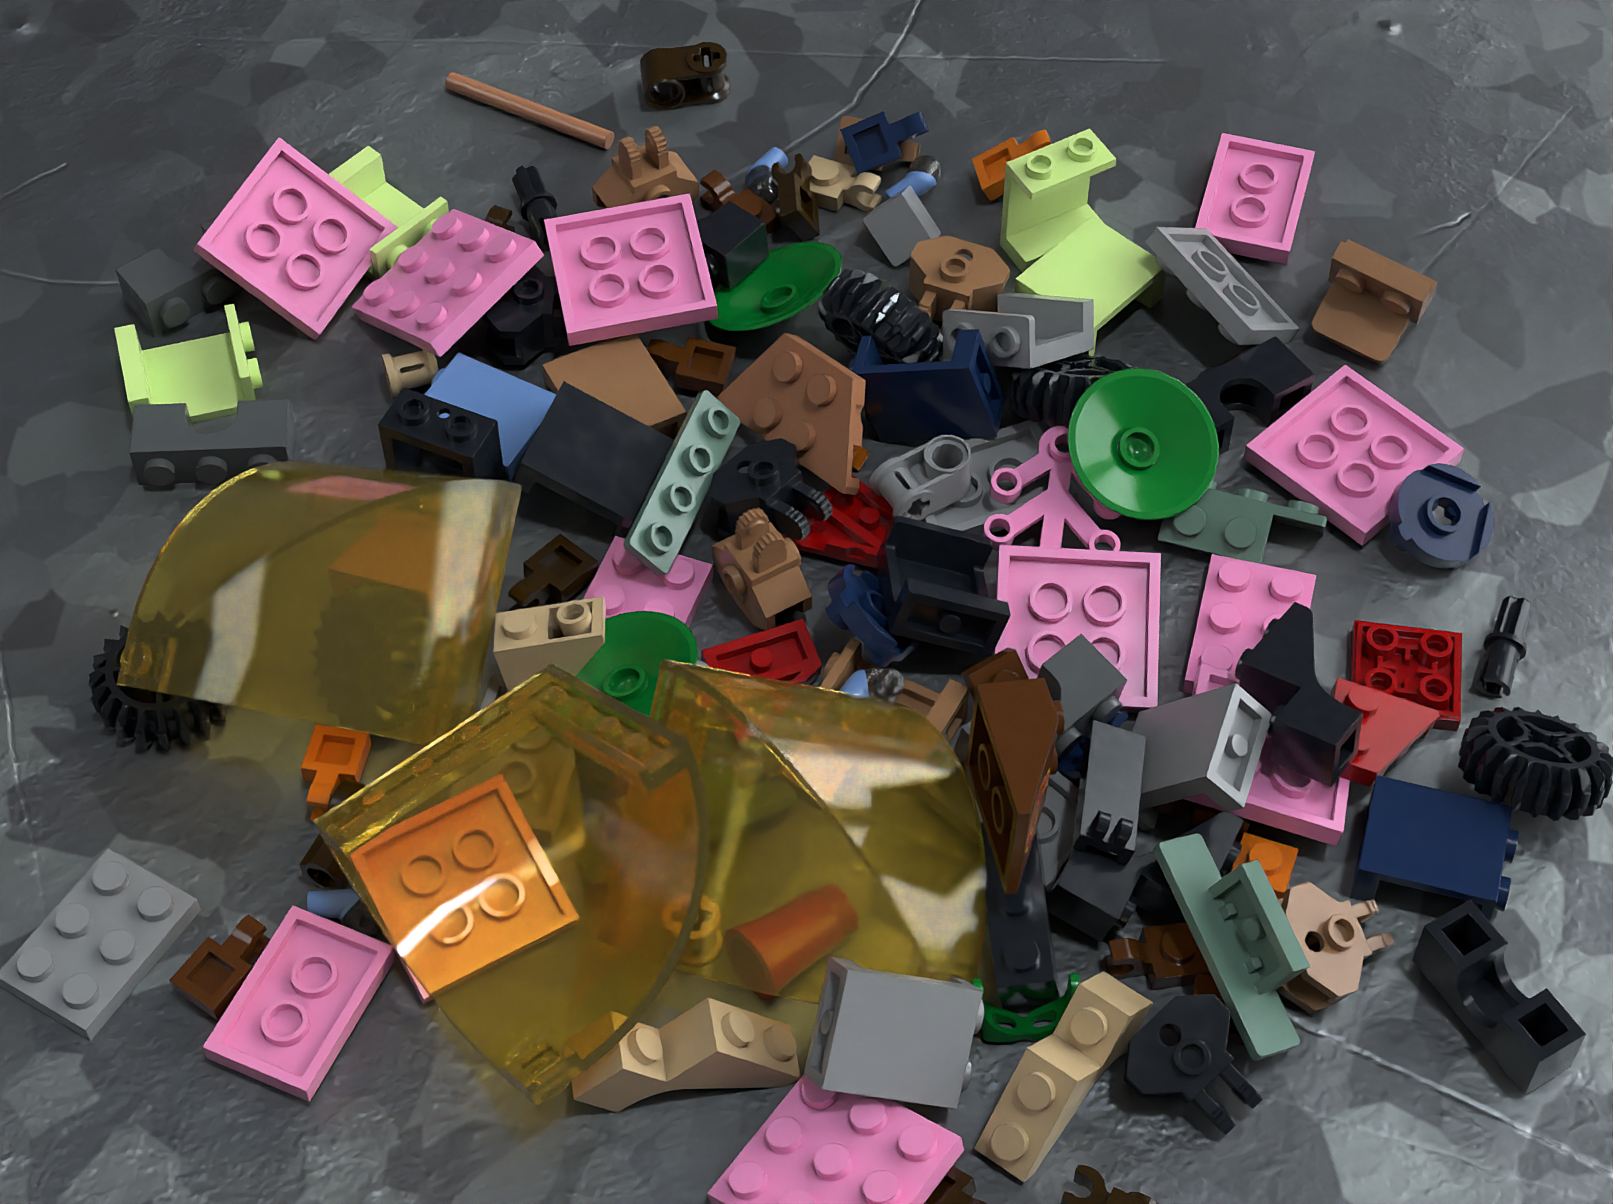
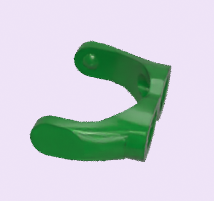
[971,973,1080,1042]

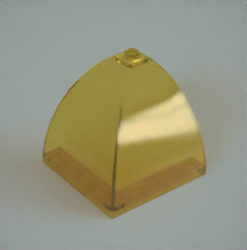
[117,460,523,754]
[602,659,987,1005]
[313,663,709,1106]

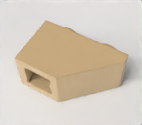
[493,596,606,698]

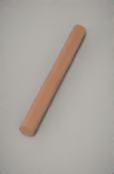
[445,72,614,149]

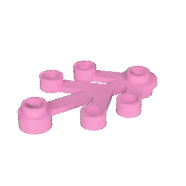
[983,426,1121,551]

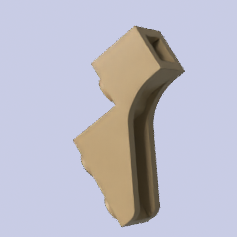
[974,971,1153,1182]
[567,997,801,1113]

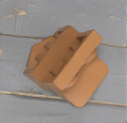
[1311,239,1438,364]

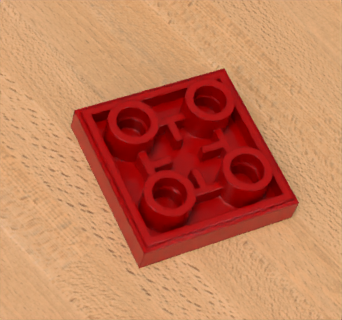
[1349,620,1462,732]

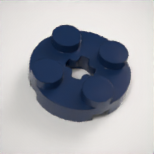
[1389,463,1494,570]
[825,564,920,667]

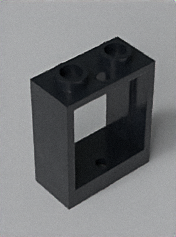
[378,388,508,532]

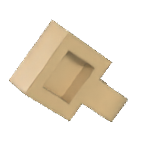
[809,155,882,212]

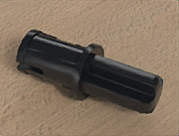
[512,165,558,251]
[1475,596,1531,698]

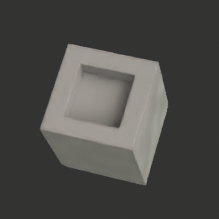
[862,185,941,266]

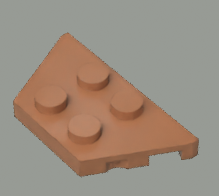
[717,333,866,495]

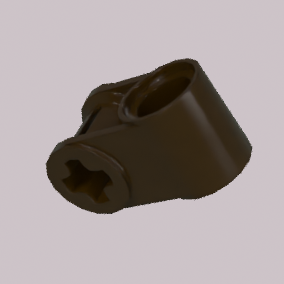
[640,42,730,110]

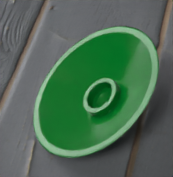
[708,242,842,331]
[1068,368,1219,520]
[542,611,698,734]

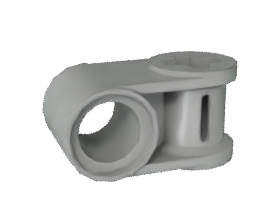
[869,435,971,521]

